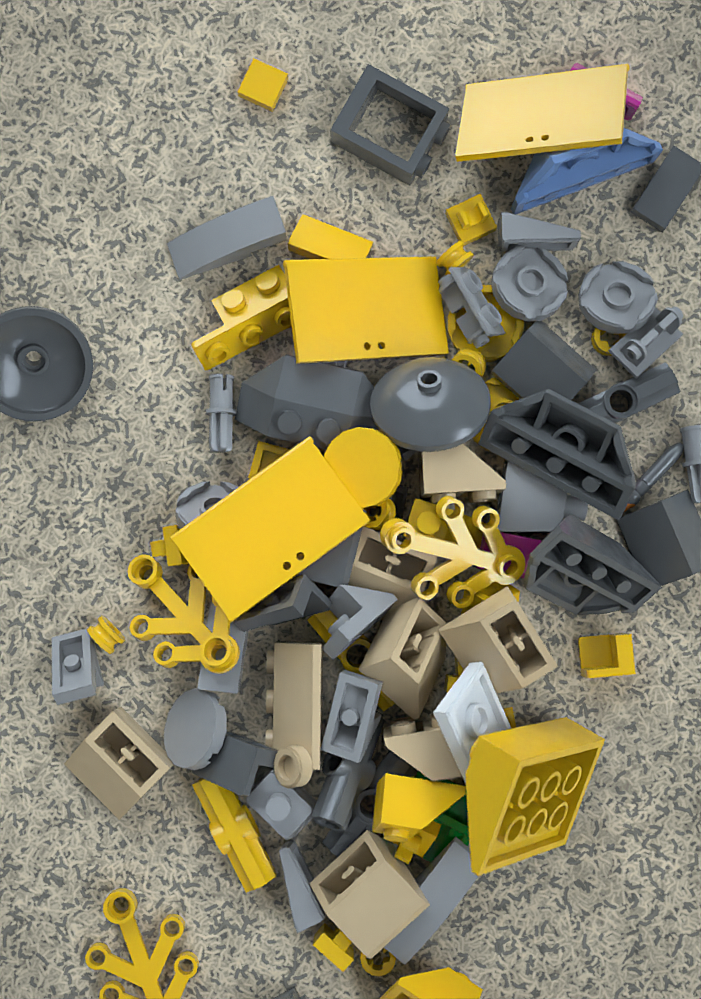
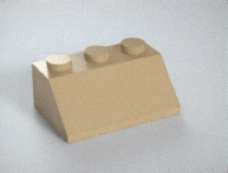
[265,641,323,770]

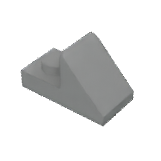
[322,585,398,660]
[52,628,104,705]
[321,670,383,763]

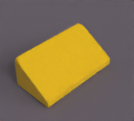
[287,214,373,259]

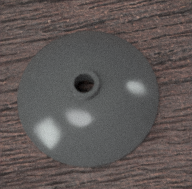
[0,306,93,421]
[370,357,490,452]

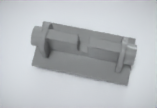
[438,267,505,348]
[608,307,683,378]

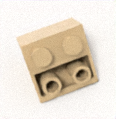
[418,444,506,505]
[348,526,438,621]
[439,586,558,693]
[359,597,446,720]
[64,707,174,820]
[384,713,462,781]
[309,830,430,959]

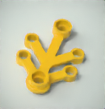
[380,496,525,608]
[128,554,240,674]
[85,888,199,999]

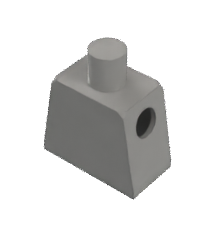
[496,459,588,533]
[244,765,317,840]

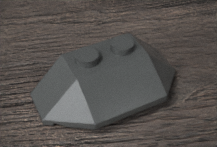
[235,354,378,450]
[478,389,637,521]
[523,514,662,615]

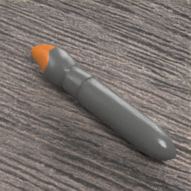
[624,443,684,512]

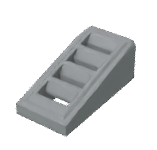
[498,212,581,252]
[279,839,326,933]

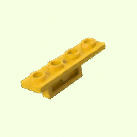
[191,264,292,371]

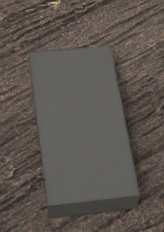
[630,146,701,232]

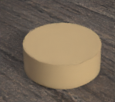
[274,745,313,788]

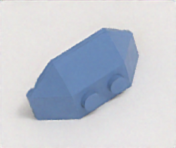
[511,127,663,214]

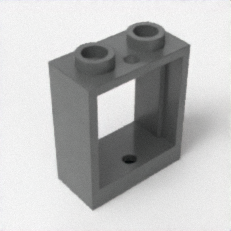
[330,64,451,186]

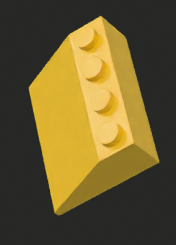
[465,717,605,876]

